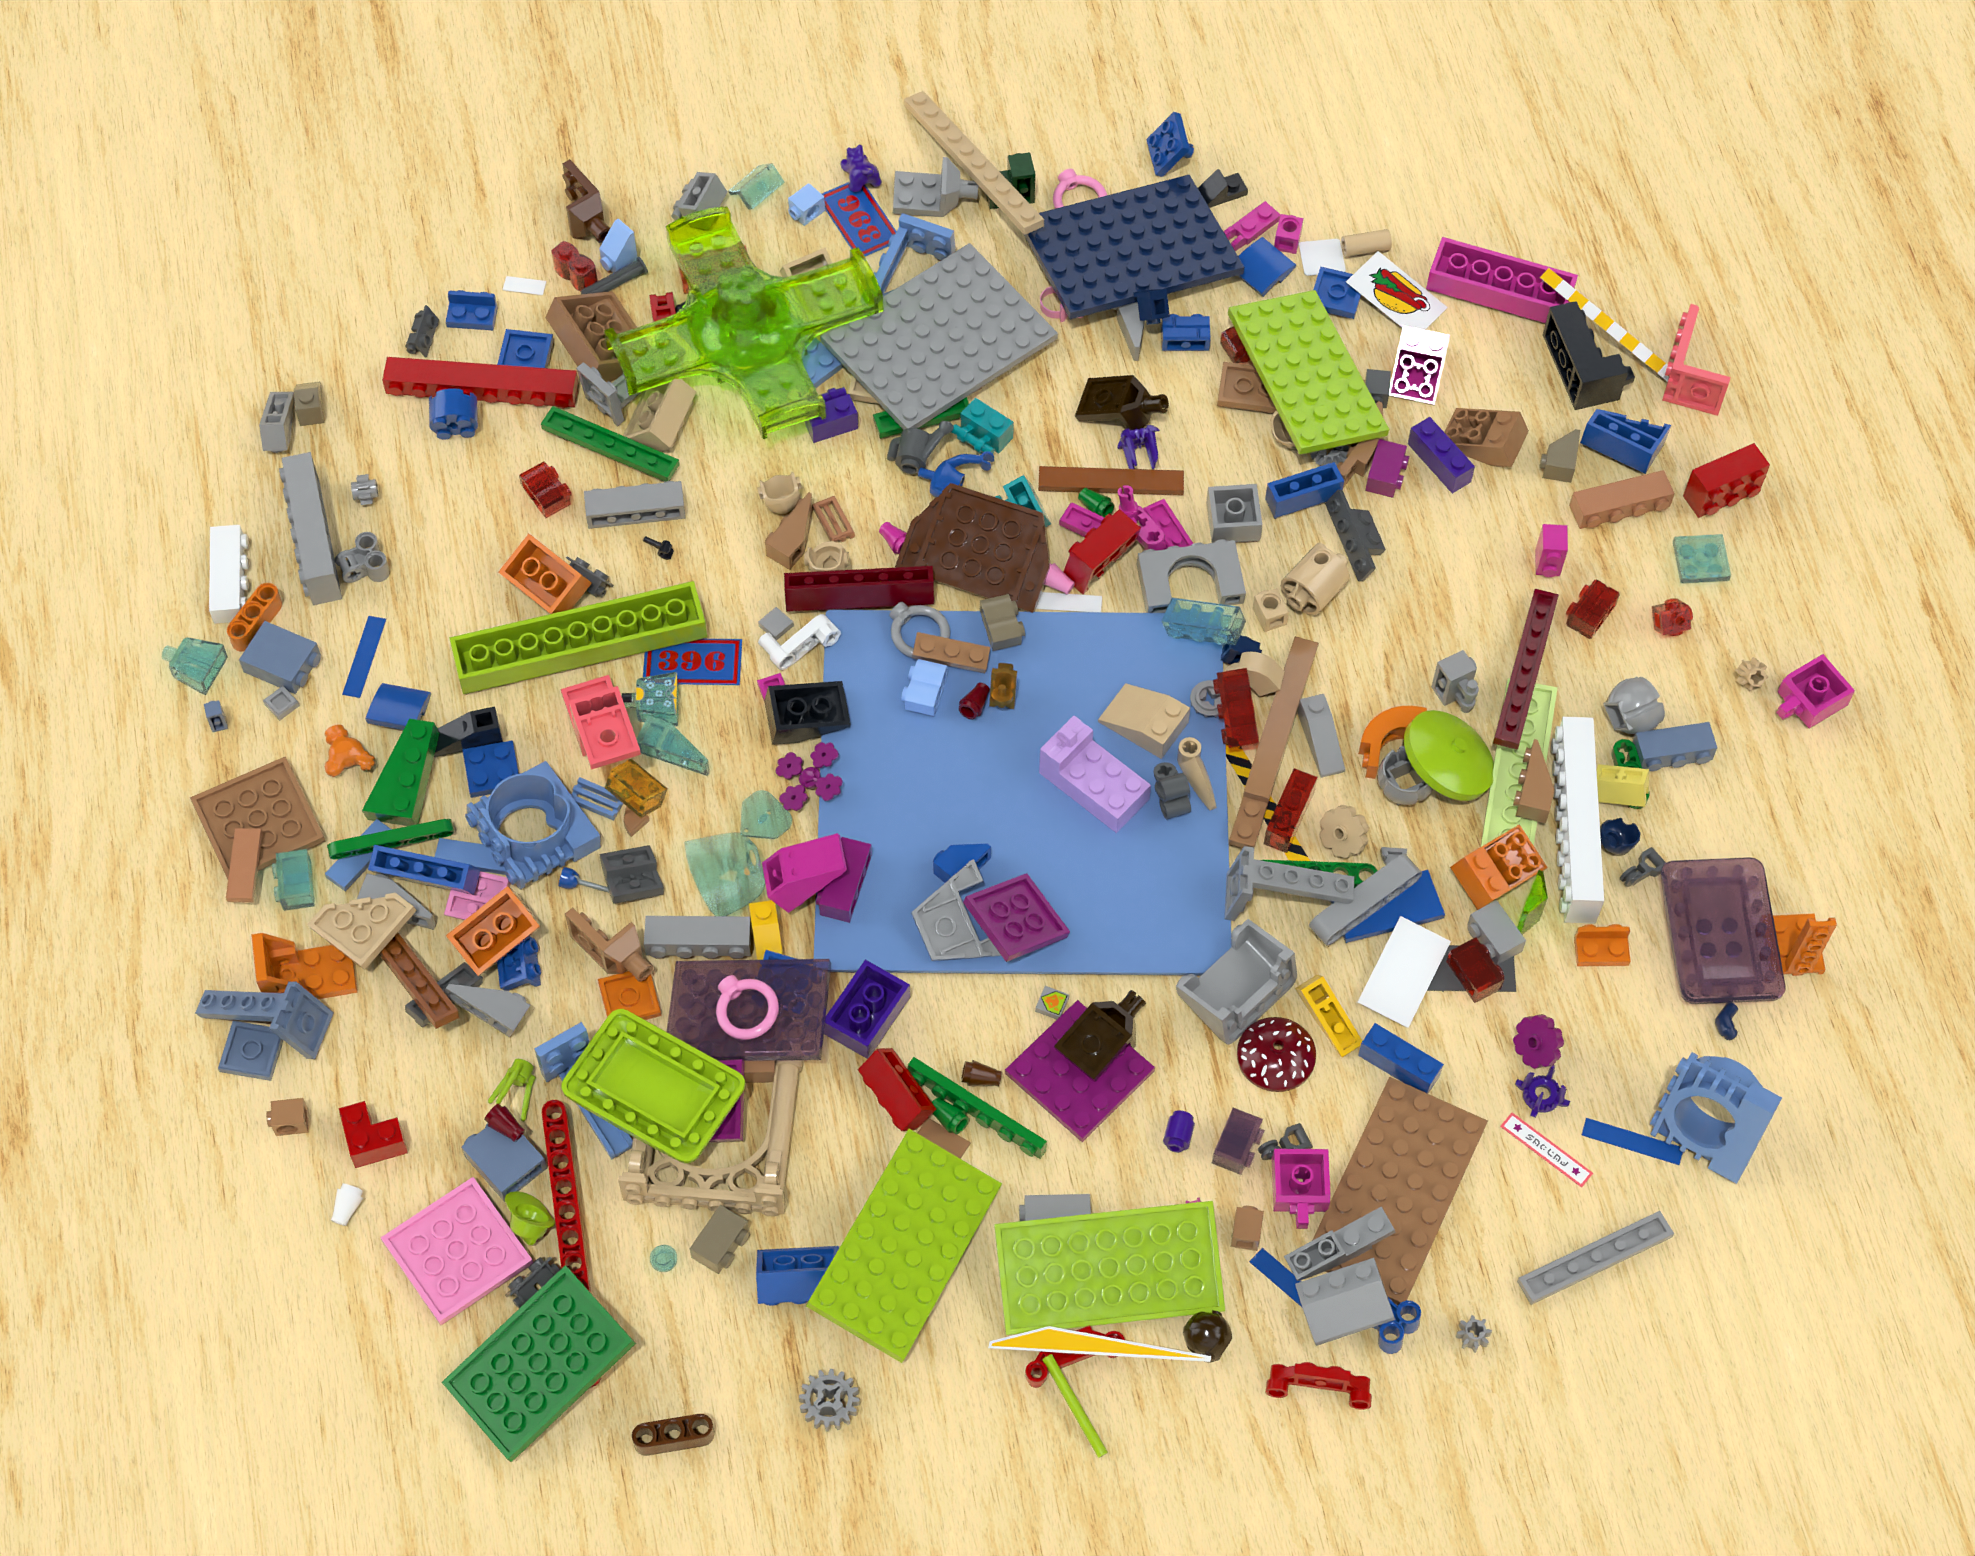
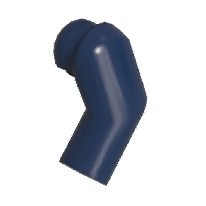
[1715,1002,1738,1041]

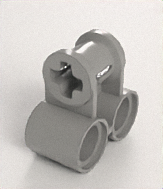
[335,532,390,583]

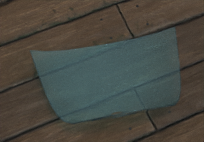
[684,832,765,916]

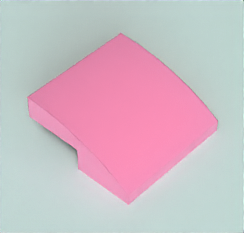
[444,871,510,920]

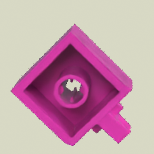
[1777,654,1855,729]
[1271,1149,1331,1229]

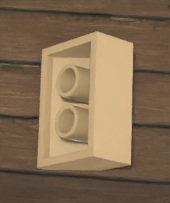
[623,375,696,451]

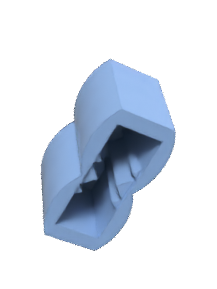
[901,659,948,716]

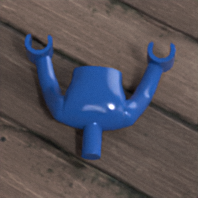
[918,451,994,498]

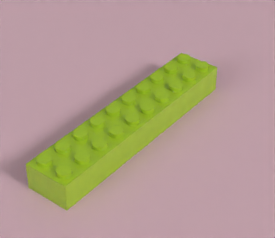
[449,581,707,694]

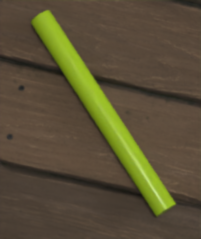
[1042,1354,1108,1458]

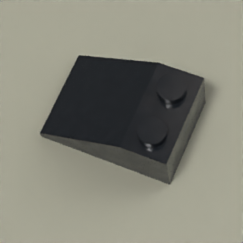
[764,681,851,745]

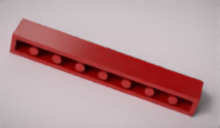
[382,357,579,408]

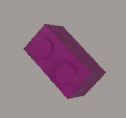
[1365,439,1410,498]

